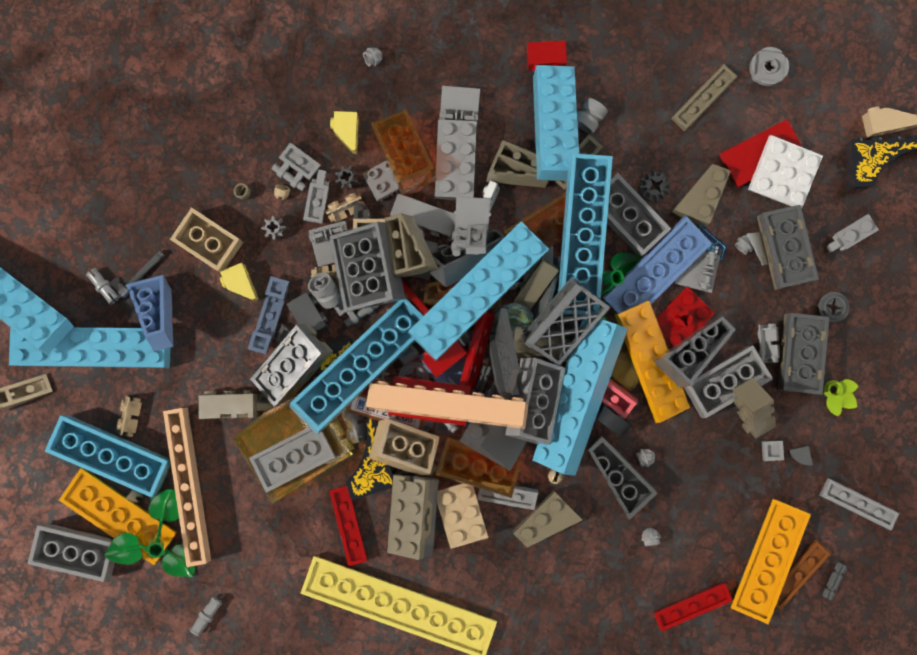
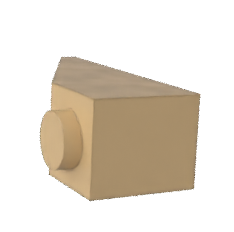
[862,106,917,138]
[0,374,53,412]

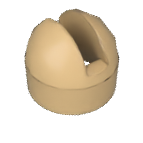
[274,184,290,200]
[548,469,564,484]

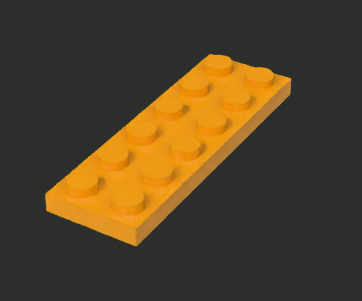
[615,301,690,423]
[59,468,178,565]
[730,499,811,625]

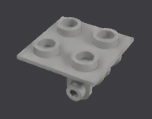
[440,86,480,127]
[362,156,411,202]
[308,221,348,267]
[674,252,720,293]

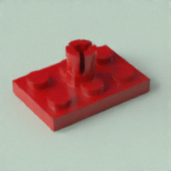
[656,286,715,350]

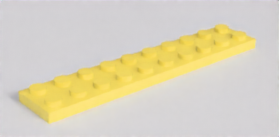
[301,555,497,655]

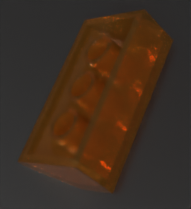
[436,437,522,498]

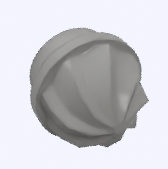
[363,48,382,66]
[735,235,753,255]
[636,449,655,468]
[641,528,661,547]

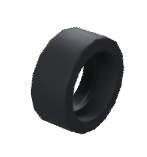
[596,403,632,437]

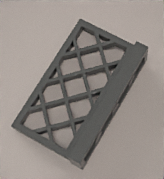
[521,277,610,366]
[488,308,519,400]

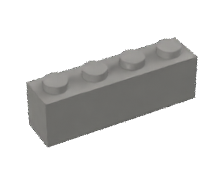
[390,194,463,243]

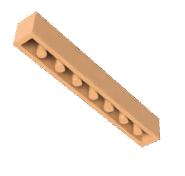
[366,381,529,429]
[163,408,211,567]

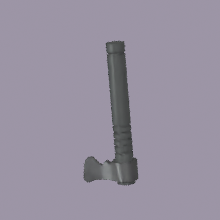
[110,250,165,298]

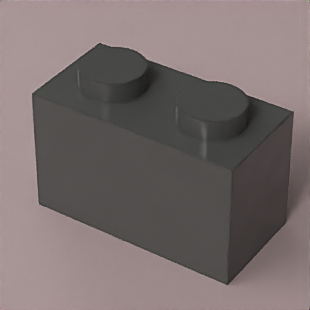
[287,292,328,333]

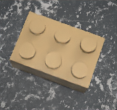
[170,207,244,272]
[369,418,440,476]
[437,480,488,549]

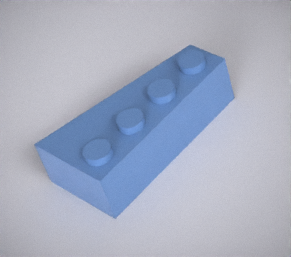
[126,275,173,351]

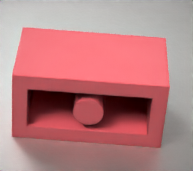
[602,378,638,418]

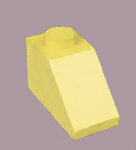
[330,111,359,154]
[220,263,259,301]

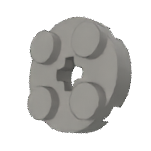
[750,47,789,86]

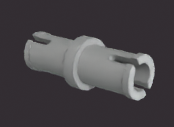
[86,268,120,305]
[189,596,222,637]

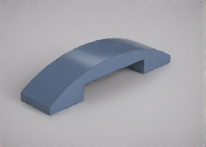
[248,276,289,355]

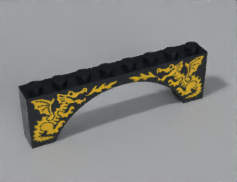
[845,135,917,190]
[317,338,397,501]

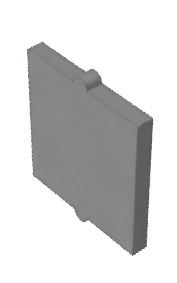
[454,197,491,231]

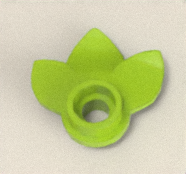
[823,379,858,416]

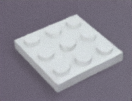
[748,135,823,209]

